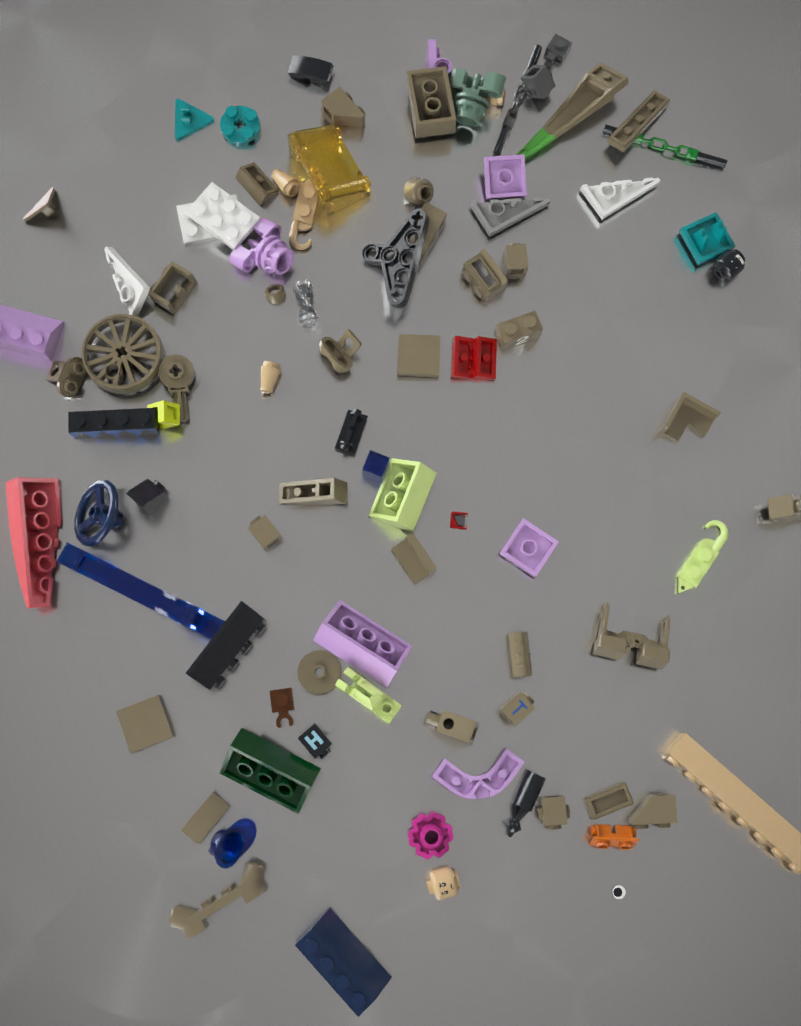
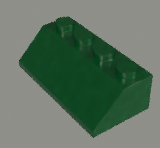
[219,728,321,814]

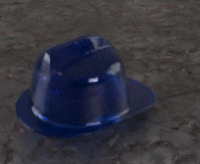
[208,818,257,869]

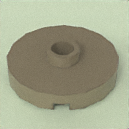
[297,650,341,694]

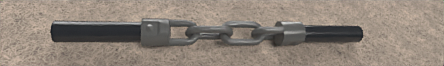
[493,45,542,156]

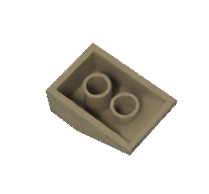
[407,66,456,138]

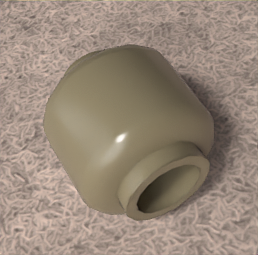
[404,177,434,206]

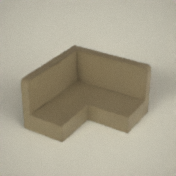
[658,392,721,443]

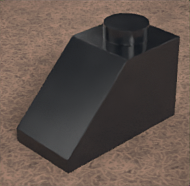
[126,479,168,515]

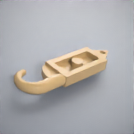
[289,174,321,250]

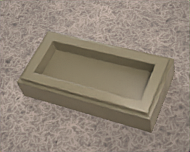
[584,782,634,820]

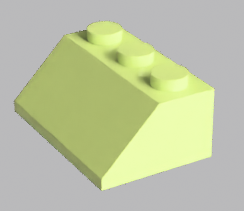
[368,458,437,531]

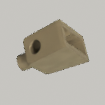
[426,710,479,745]

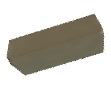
[236,162,279,206]

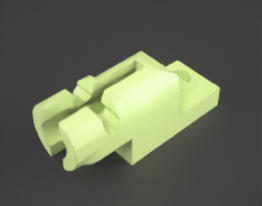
[335,667,402,724]

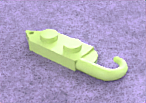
[676,520,729,593]

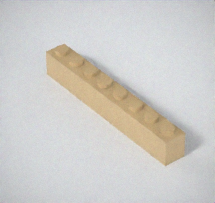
[663,733,801,875]

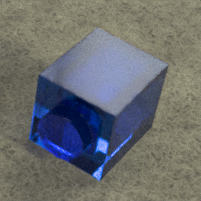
[362,450,390,482]

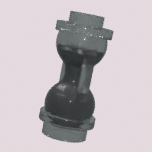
[293,280,319,328]

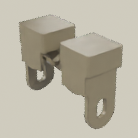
[593,602,670,669]

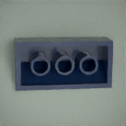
[295,907,392,1017]

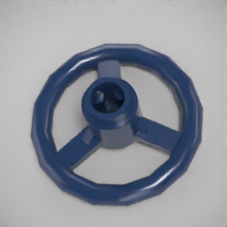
[74,480,123,546]

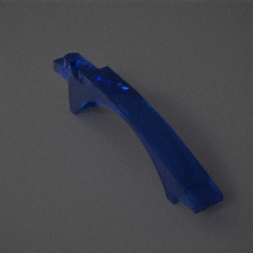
[56,542,225,639]

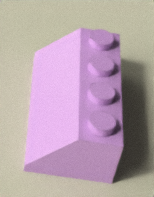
[0,305,64,361]
[313,600,413,688]

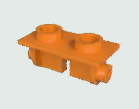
[590,824,639,850]

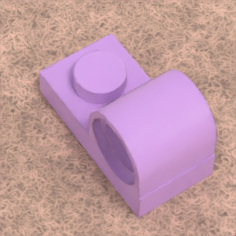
[427,39,452,78]

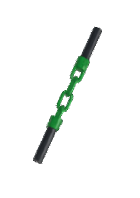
[603,124,727,168]

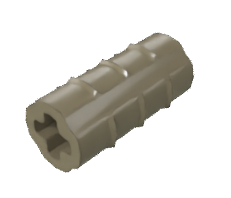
[508,632,532,678]

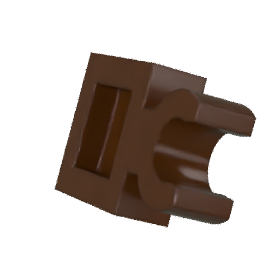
[270,688,295,728]

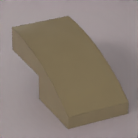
[181,792,230,845]

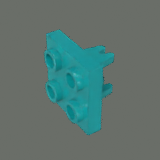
[679,212,736,265]

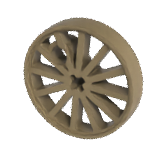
[81,314,164,394]

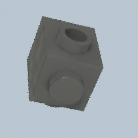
[521,65,556,99]

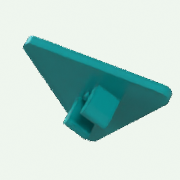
[174,98,214,140]

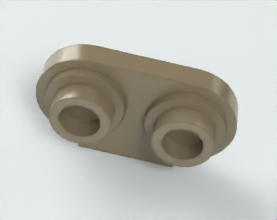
[319,329,362,373]
[46,357,86,397]

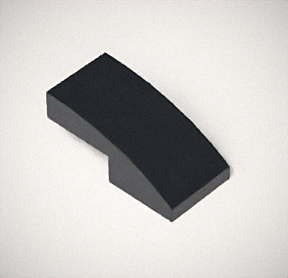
[288,55,334,83]

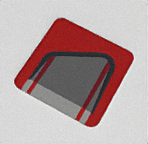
[450,511,468,529]

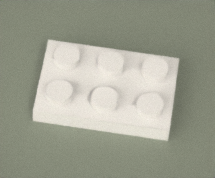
[186,182,260,250]
[176,194,238,247]

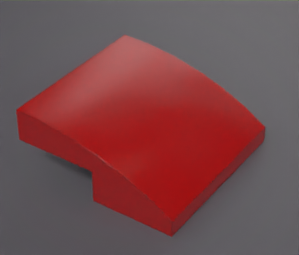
[451,336,497,380]

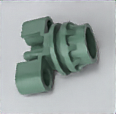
[449,69,506,127]

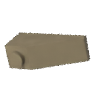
[414,202,447,269]
[279,478,347,505]

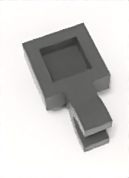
[544,33,572,70]

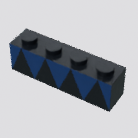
[68,408,160,439]

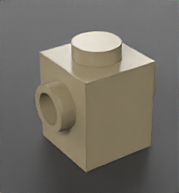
[537,795,570,830]

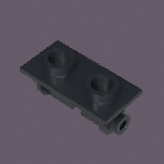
[335,409,368,455]

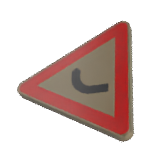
[23,187,55,222]

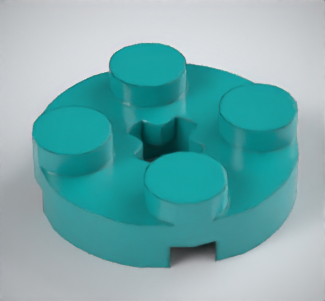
[220,106,261,146]

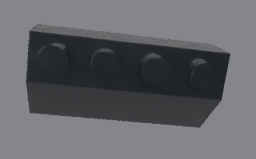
[186,601,267,691]

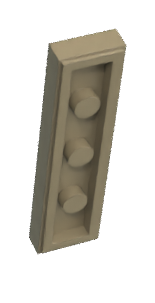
[607,90,670,153]

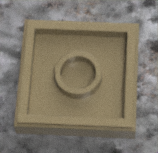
[397,334,440,378]
[116,695,174,753]

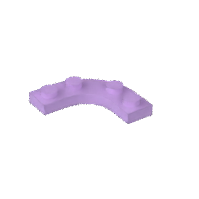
[431,748,524,799]

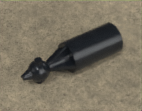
[506,770,546,837]

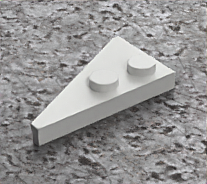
[580,177,661,220]
[104,246,150,317]

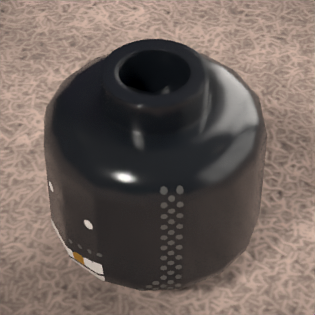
[714,249,745,280]

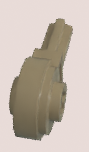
[158,354,195,422]

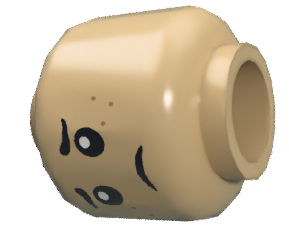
[426,866,461,901]

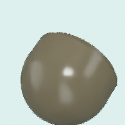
[264,284,286,305]

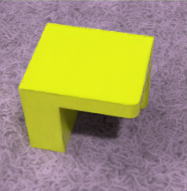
[147,400,180,429]

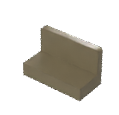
[392,532,437,584]

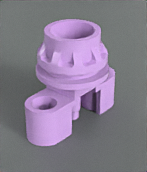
[229,217,294,275]

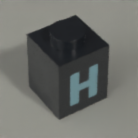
[298,723,333,759]

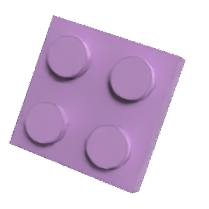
[483,154,527,200]
[499,518,559,578]

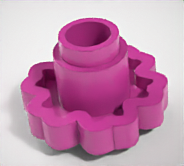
[408,811,454,859]

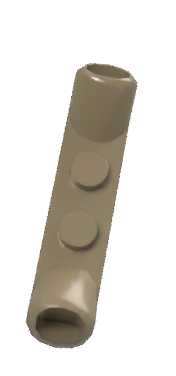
[169,861,267,940]

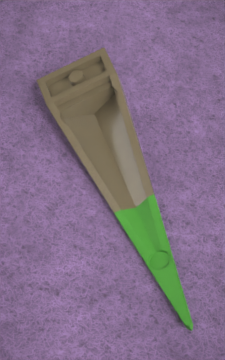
[516,62,629,160]

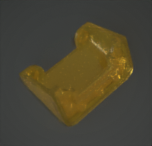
[287,124,371,217]

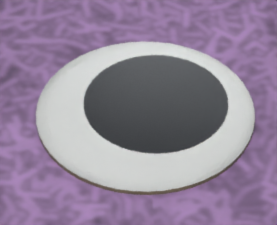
[612,885,626,899]

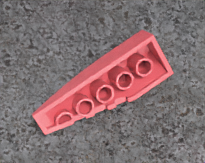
[6,477,62,608]

